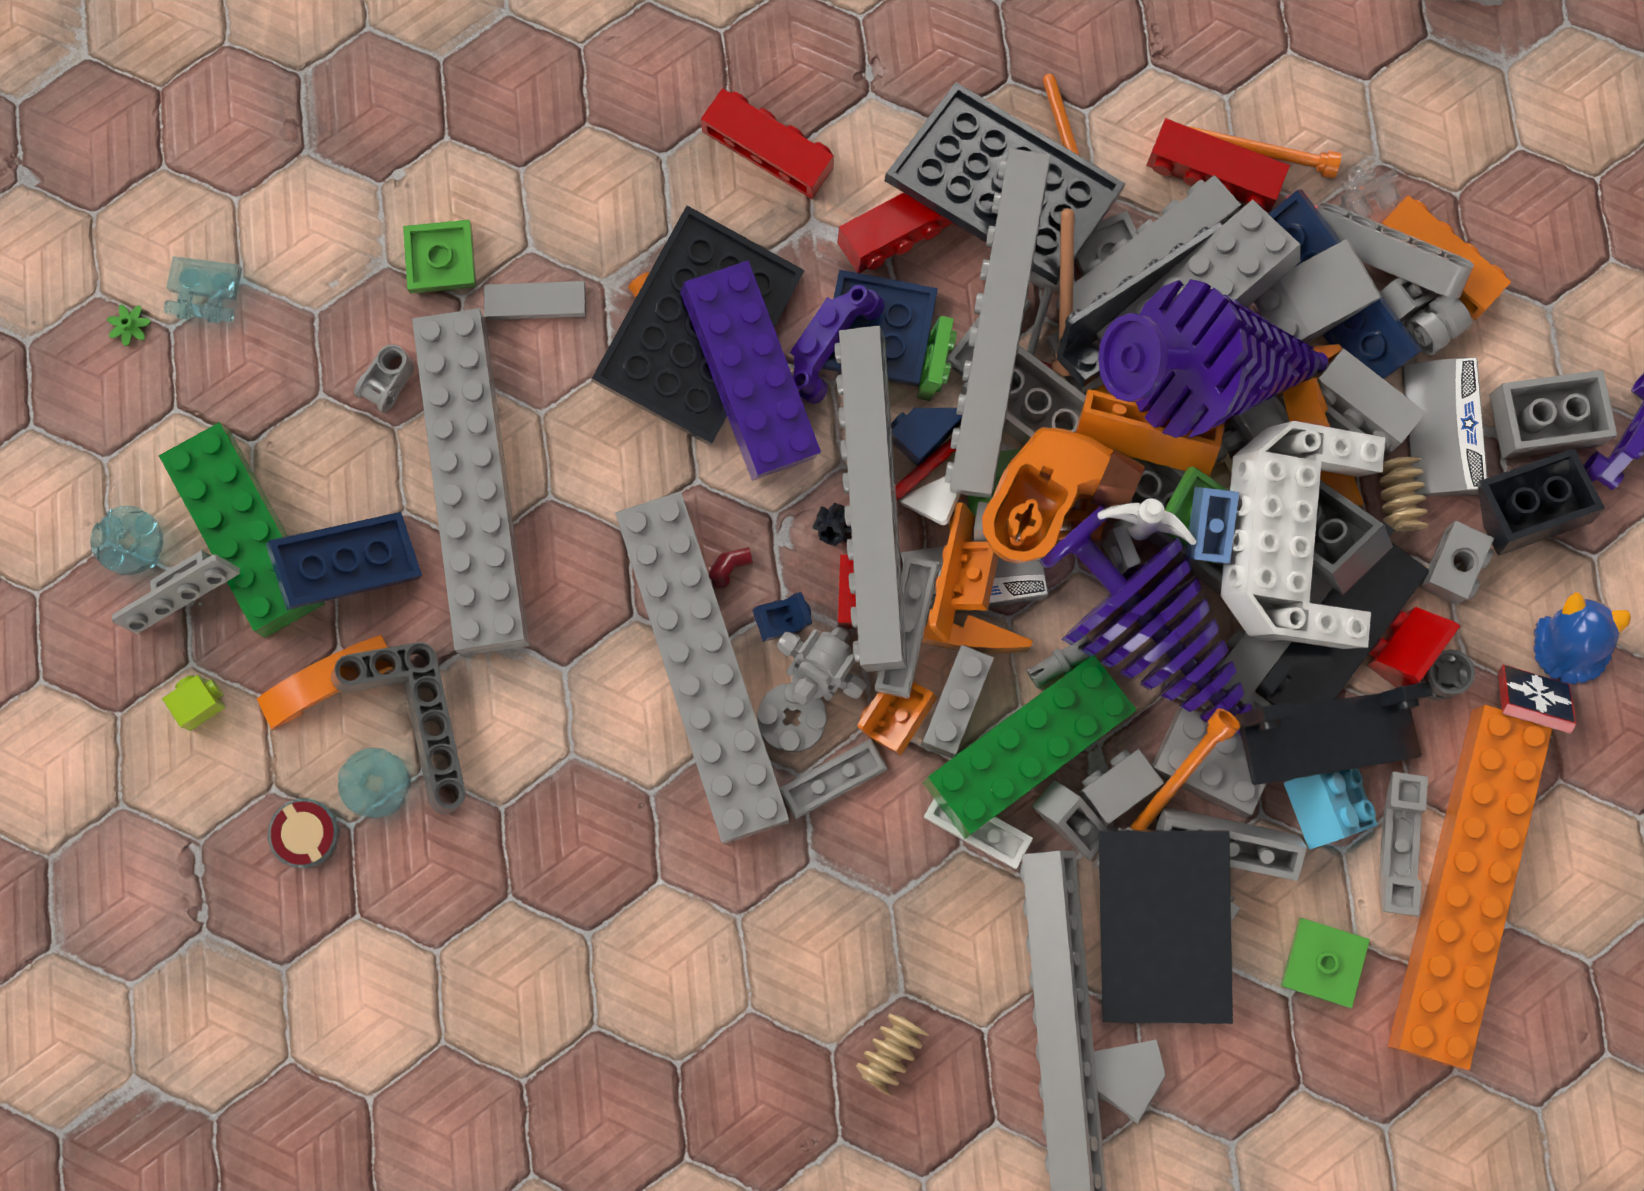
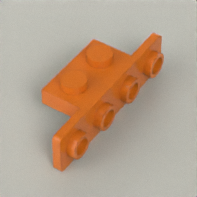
[928,503,999,640]

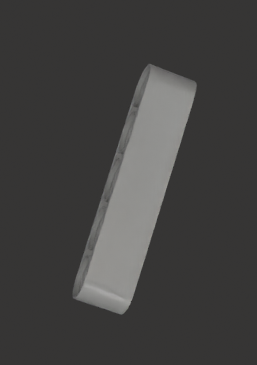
[1317,202,1474,298]

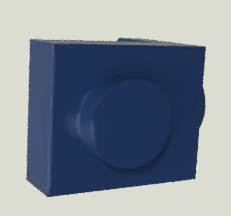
[752,592,812,642]

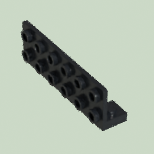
[1056,221,1224,387]
[1255,522,1429,706]
[1236,682,1432,785]

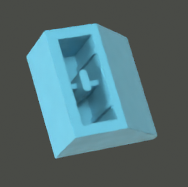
[1284,768,1378,850]

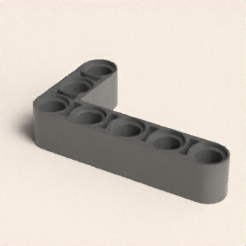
[331,642,465,814]

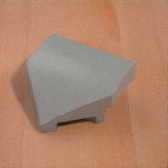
[1094,1040,1165,1124]

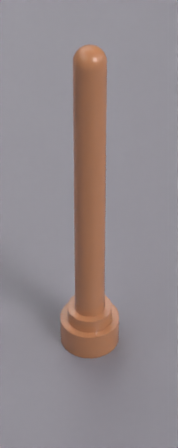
[1052,208,1075,376]

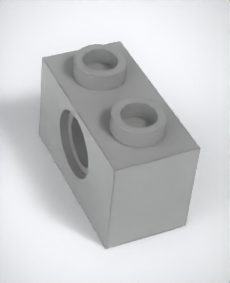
[1419,521,1494,605]

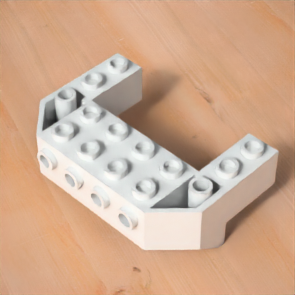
[1221,421,1385,649]

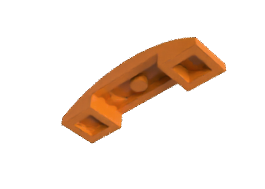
[1283,377,1363,506]
[257,635,392,730]

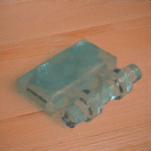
[164,256,242,324]

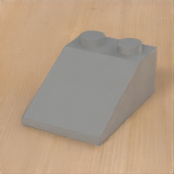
[1254,239,1382,344]

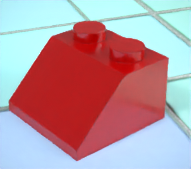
[1367,607,1460,688]

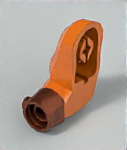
[982,427,1145,564]

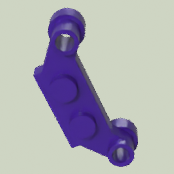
[790,285,884,404]
[1583,373,1644,490]

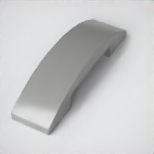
[1380,772,1428,917]

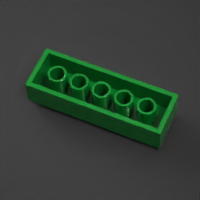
[158,422,325,638]
[923,655,1136,839]

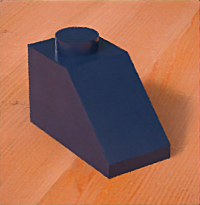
[891,407,962,466]

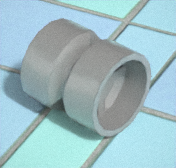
[1405,295,1472,355]

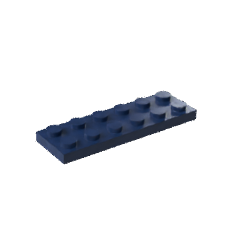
[1269,189,1423,379]

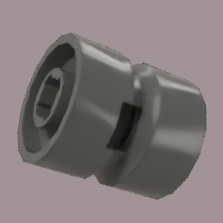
[1416,649,1475,701]

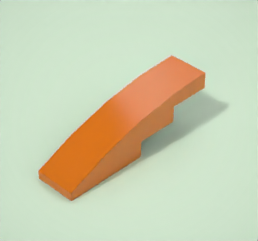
[922,615,1033,653]

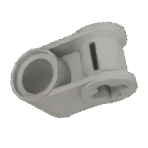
[354,345,414,413]

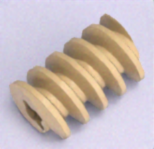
[1379,457,1429,531]
[856,1014,929,1096]

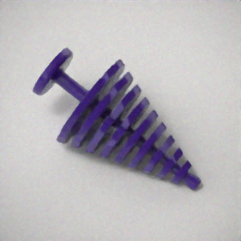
[1098,279,1328,438]
[1039,505,1253,740]

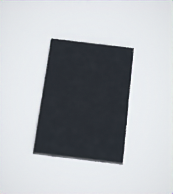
[1099,829,1233,1025]

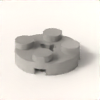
[757,682,827,752]

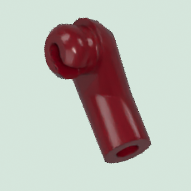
[709,547,753,588]

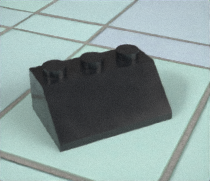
[1477,448,1605,556]

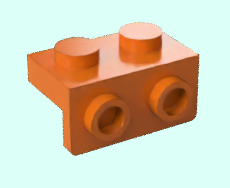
[857,682,938,756]

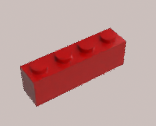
[701,88,834,199]
[1146,118,1290,212]
[837,193,956,274]

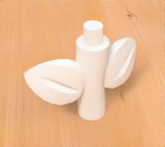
[1098,499,1197,545]

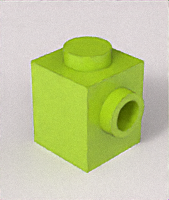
[162,675,226,731]

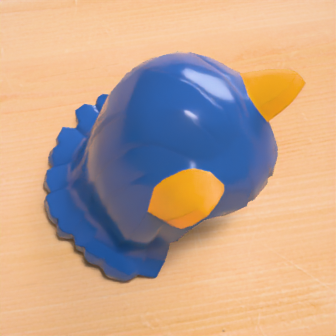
[1533,592,1631,684]

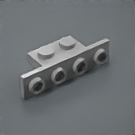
[112,550,240,634]

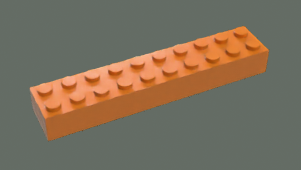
[1387,705,1552,1071]

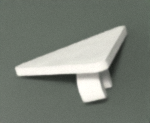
[899,477,960,525]

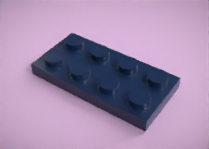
[266,512,422,610]

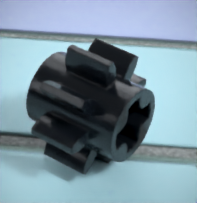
[812,503,852,546]

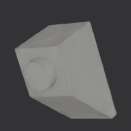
[1379,278,1438,322]
[1032,780,1108,861]

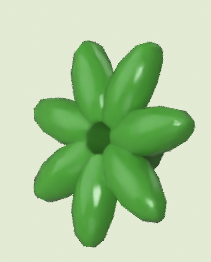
[107,304,151,346]

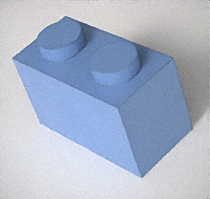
[1186,487,1239,564]

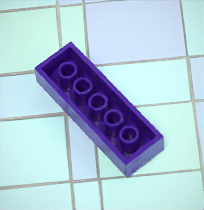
[680,261,821,481]

